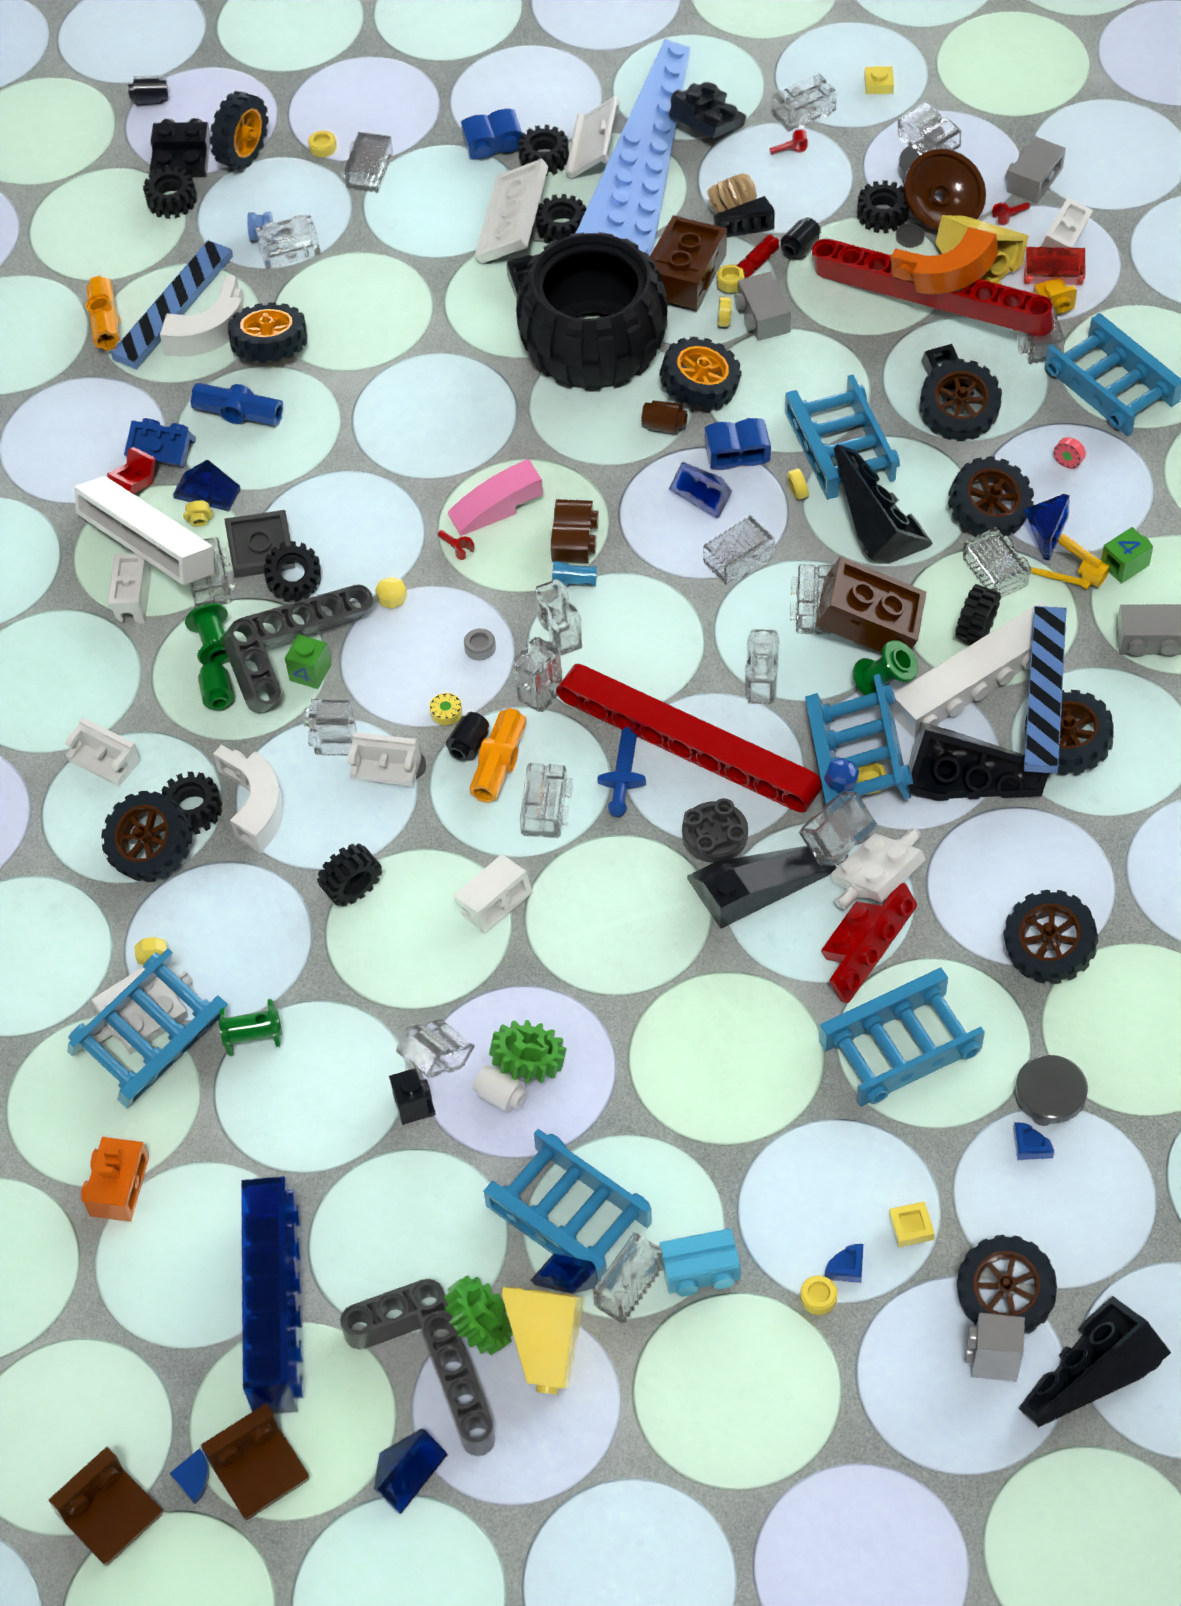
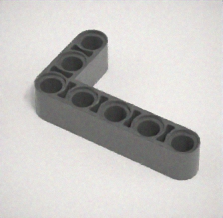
[223,584,373,714]
[340,1279,495,1456]

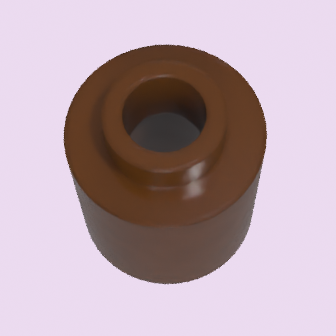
[641,400,688,434]

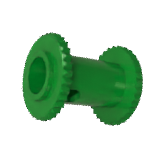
[185,603,230,665]
[853,640,918,695]
[219,999,282,1056]

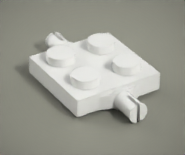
[830,827,926,910]
[92,967,193,1055]

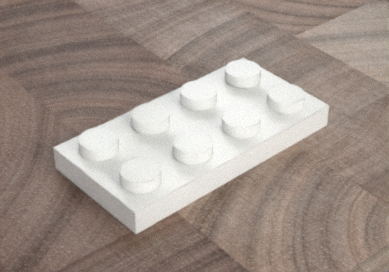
[475,159,548,264]

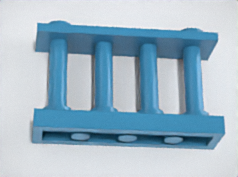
[1045,313,1181,436]
[785,374,900,500]
[805,674,913,820]
[67,948,228,1109]
[819,967,985,1107]
[483,1129,652,1287]

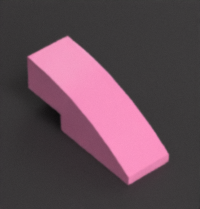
[448,459,543,536]

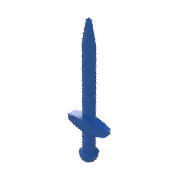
[597,727,646,817]

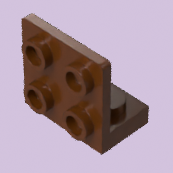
[201,1403,310,1520]
[48,1446,163,1566]

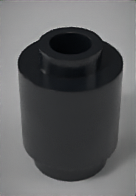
[128,75,168,104]
[780,217,821,259]
[446,712,489,761]

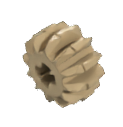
[707,173,757,214]

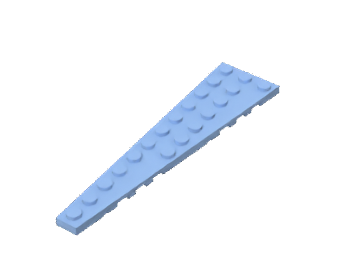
[575,39,690,256]

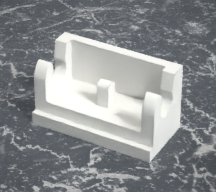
[1037,197,1093,263]
[108,553,151,624]
[65,717,140,787]
[347,732,421,787]
[453,854,533,934]

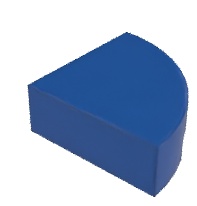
[1013,1122,1054,1160]
[825,1244,864,1283]
[170,1448,209,1504]

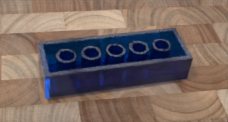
[241,1176,304,1414]

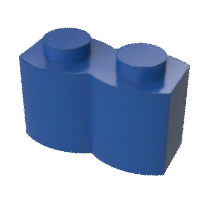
[461,108,522,159]
[704,418,771,470]

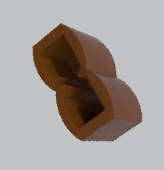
[550,499,599,563]

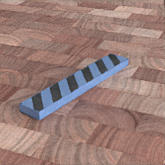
[111,240,233,369]
[1024,606,1067,773]

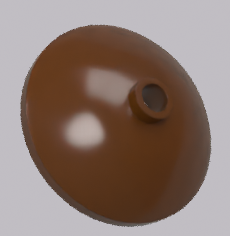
[904,149,986,231]

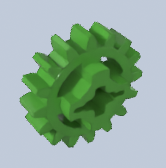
[489,1020,566,1083]
[444,1275,513,1355]

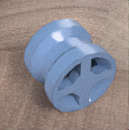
[247,211,274,241]

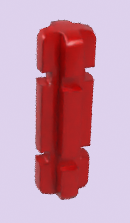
[737,234,779,279]

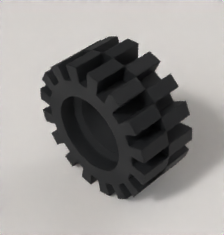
[518,125,569,176]
[143,167,197,219]
[857,180,909,234]
[536,194,586,244]
[264,541,321,602]
[955,584,1001,644]
[161,771,222,835]
[317,843,382,906]

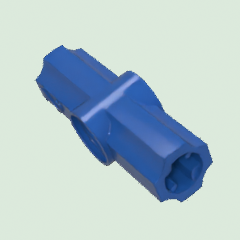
[190,383,284,426]

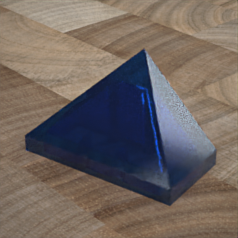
[173,459,241,512]
[669,462,732,518]
[1024,494,1070,561]
[531,1253,598,1294]
[374,1429,448,1514]

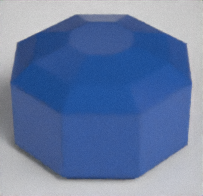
[824,758,859,793]

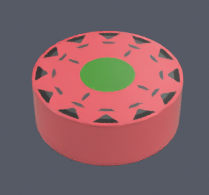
[1053,437,1086,469]

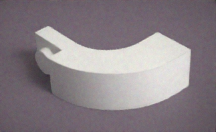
[160,275,243,356]
[213,744,283,854]

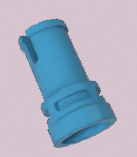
[552,561,597,586]

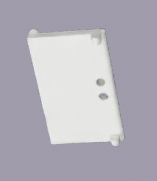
[565,96,620,179]

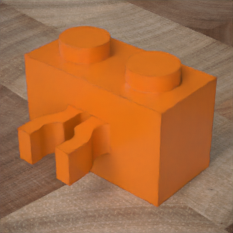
[81,1137,149,1222]

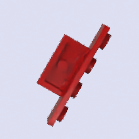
[821,883,917,1003]

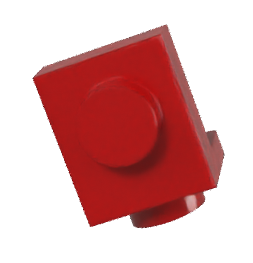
[107,447,156,494]

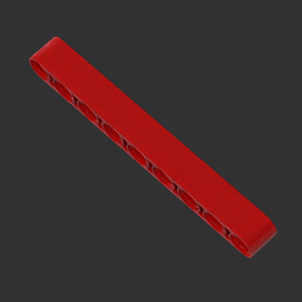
[812,238,1054,336]
[556,664,822,813]

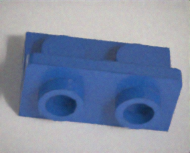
[124,418,196,468]

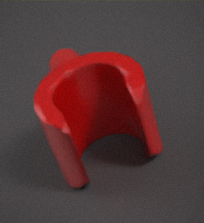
[769,129,808,155]
[992,202,1030,225]
[438,530,474,560]

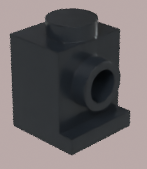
[389,1068,436,1125]

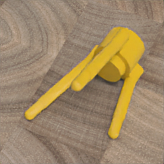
[1027,534,1111,590]

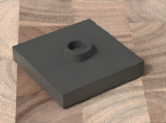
[224,510,295,577]

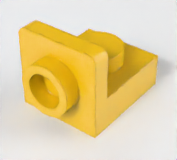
[1033,277,1077,315]

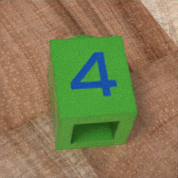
[1101,527,1153,584]
[285,634,331,689]

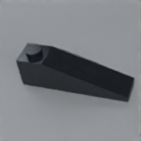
[834,444,933,563]
[908,722,1049,801]
[687,843,837,929]
[1019,1296,1171,1428]

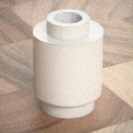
[473,1065,527,1113]

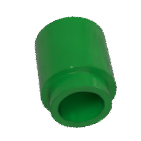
[198,662,234,710]

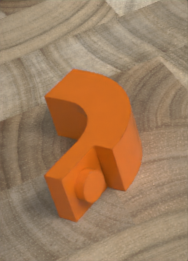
[890,227,998,294]

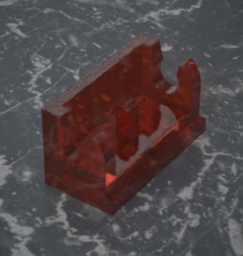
[1024,247,1086,285]

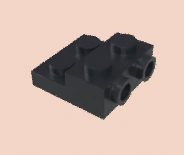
[669,82,747,138]
[150,118,211,177]

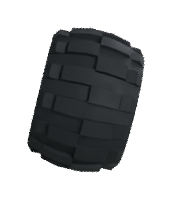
[516,232,667,390]

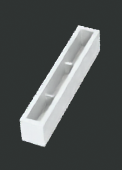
[74,476,215,585]
[891,601,1067,739]

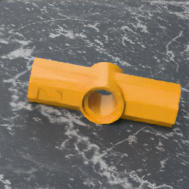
[85,275,121,351]
[469,708,527,803]

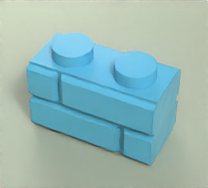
[659,1228,741,1296]

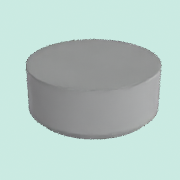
[464,628,496,660]

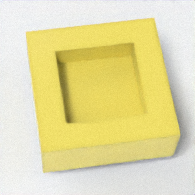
[864,66,894,94]
[889,1201,935,1248]

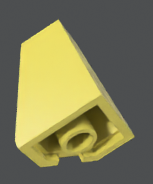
[935,215,1029,284]
[502,1286,585,1394]

